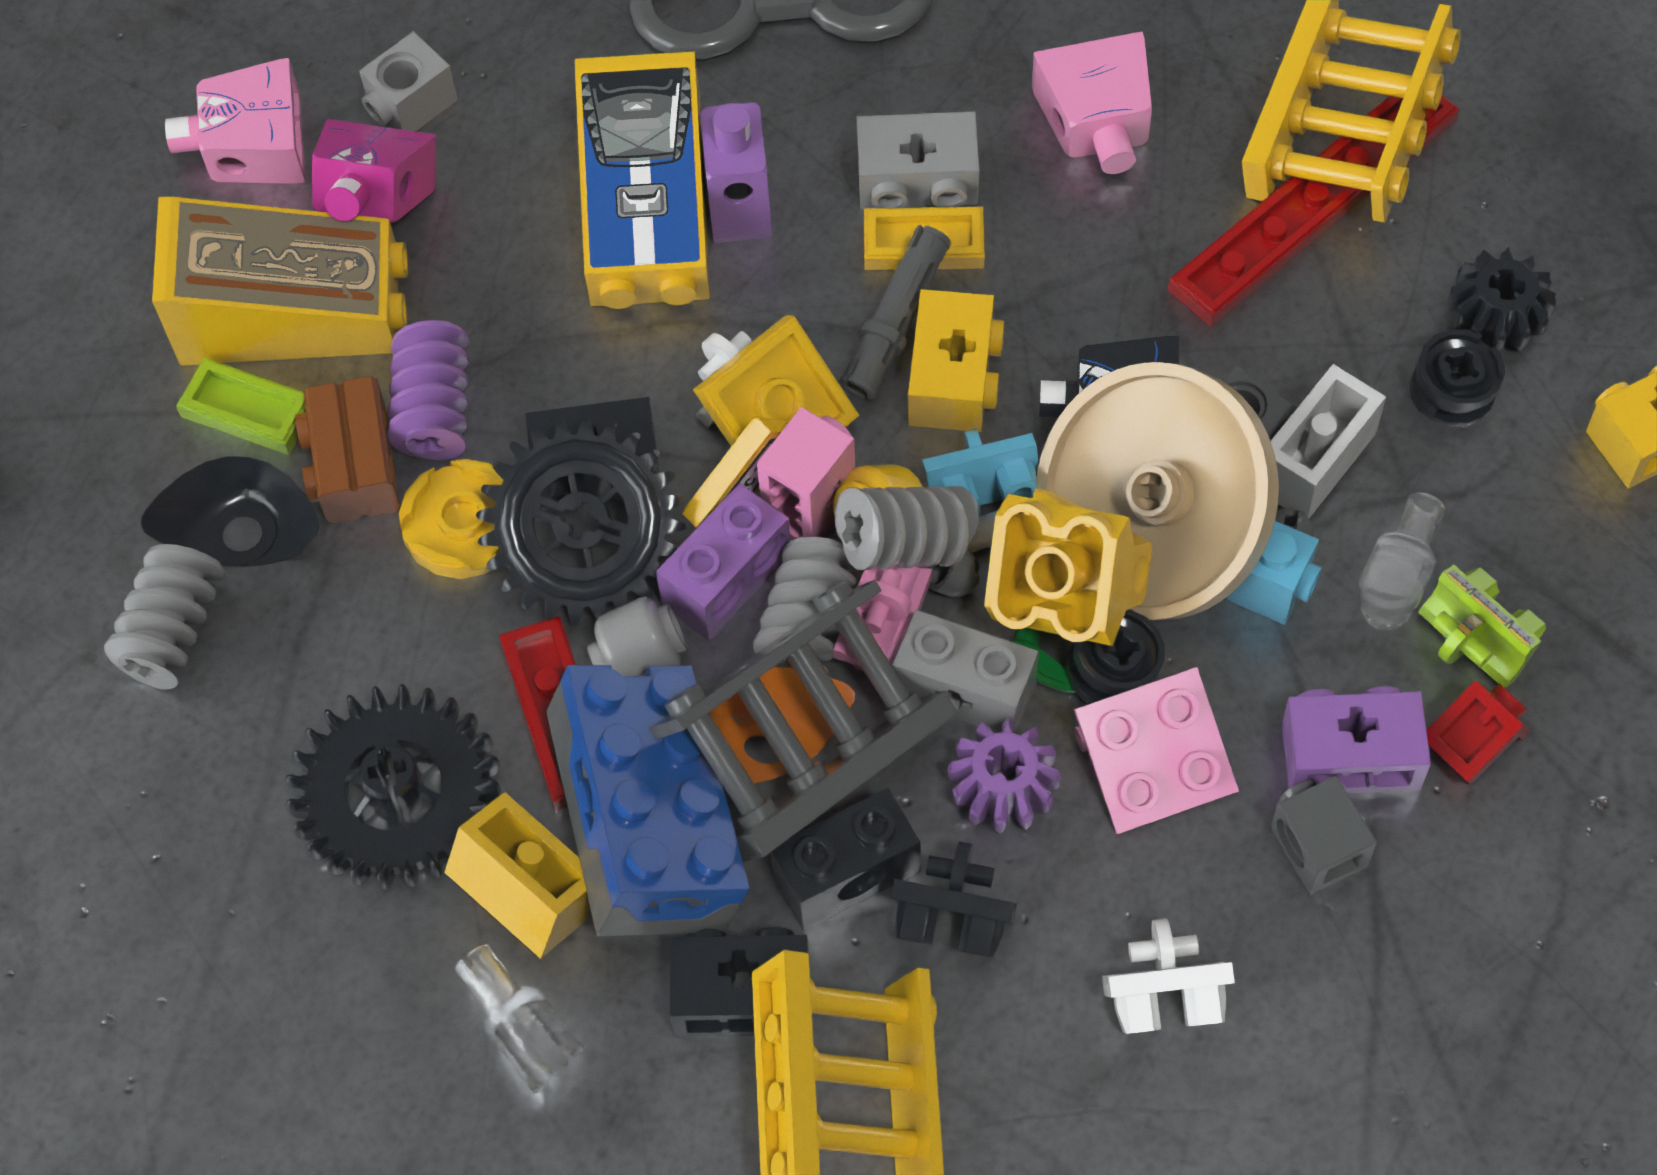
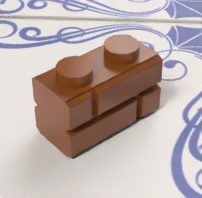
[295,376,400,524]

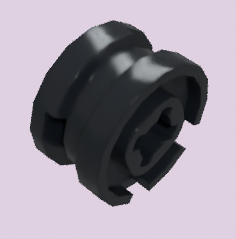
[1410,329,1505,426]
[1066,609,1165,704]

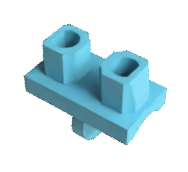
[922,429,1039,517]

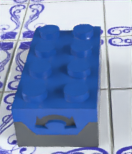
[546,665,750,937]

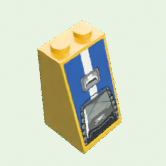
[575,51,710,309]

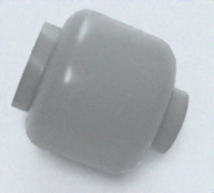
[587,597,688,676]

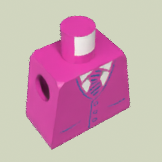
[312,119,436,223]

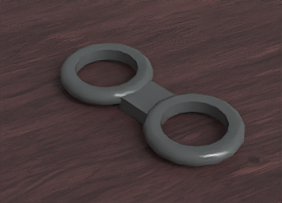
[629,0,933,60]

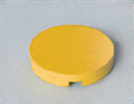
[399,459,504,579]

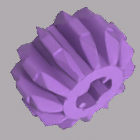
[948,717,1061,834]

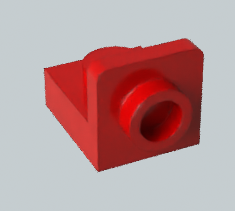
[1426,680,1532,784]

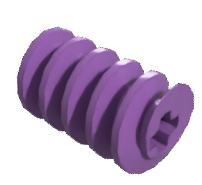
[387,320,470,461]

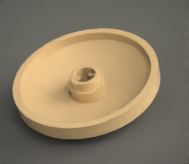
[1036,362,1279,621]

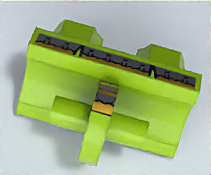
[1418,564,1546,688]

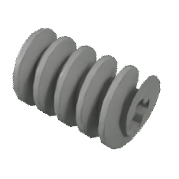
[835,486,979,570]
[753,537,859,675]
[104,544,225,690]

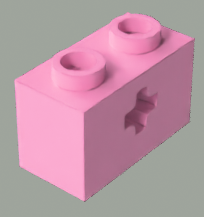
[757,407,855,540]

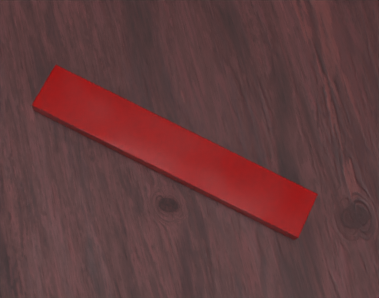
[1168,95,1460,327]

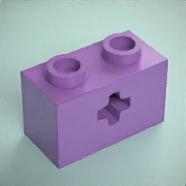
[1281,686,1431,793]

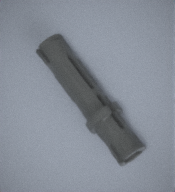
[839,225,951,400]

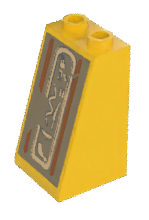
[152,197,408,366]

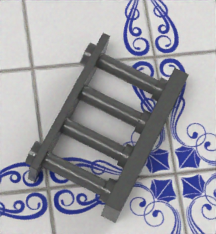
[650,580,958,862]

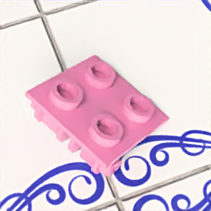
[1074,667,1239,834]

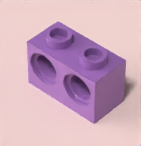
[656,483,790,641]

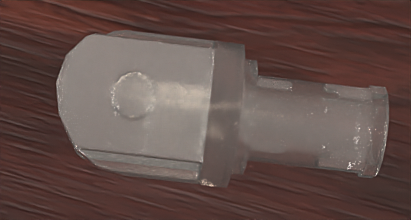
[1359,492,1446,630]
[455,944,586,1094]

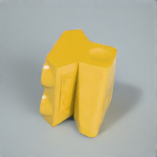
[984,487,1152,646]

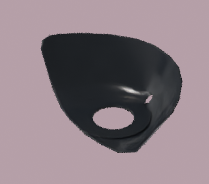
[140,456,319,567]

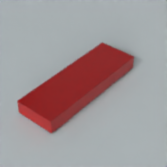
[499,616,576,811]

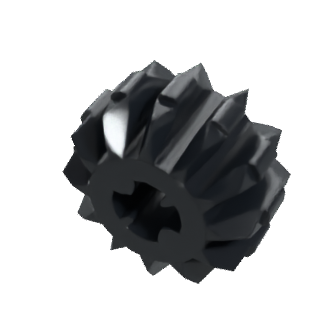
[1448,247,1556,352]

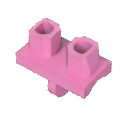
[833,566,932,672]

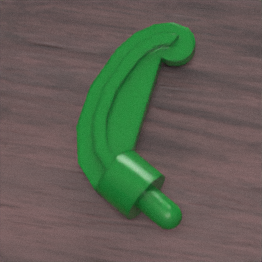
[1013,628,1076,693]

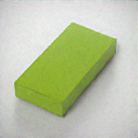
[176,357,306,455]

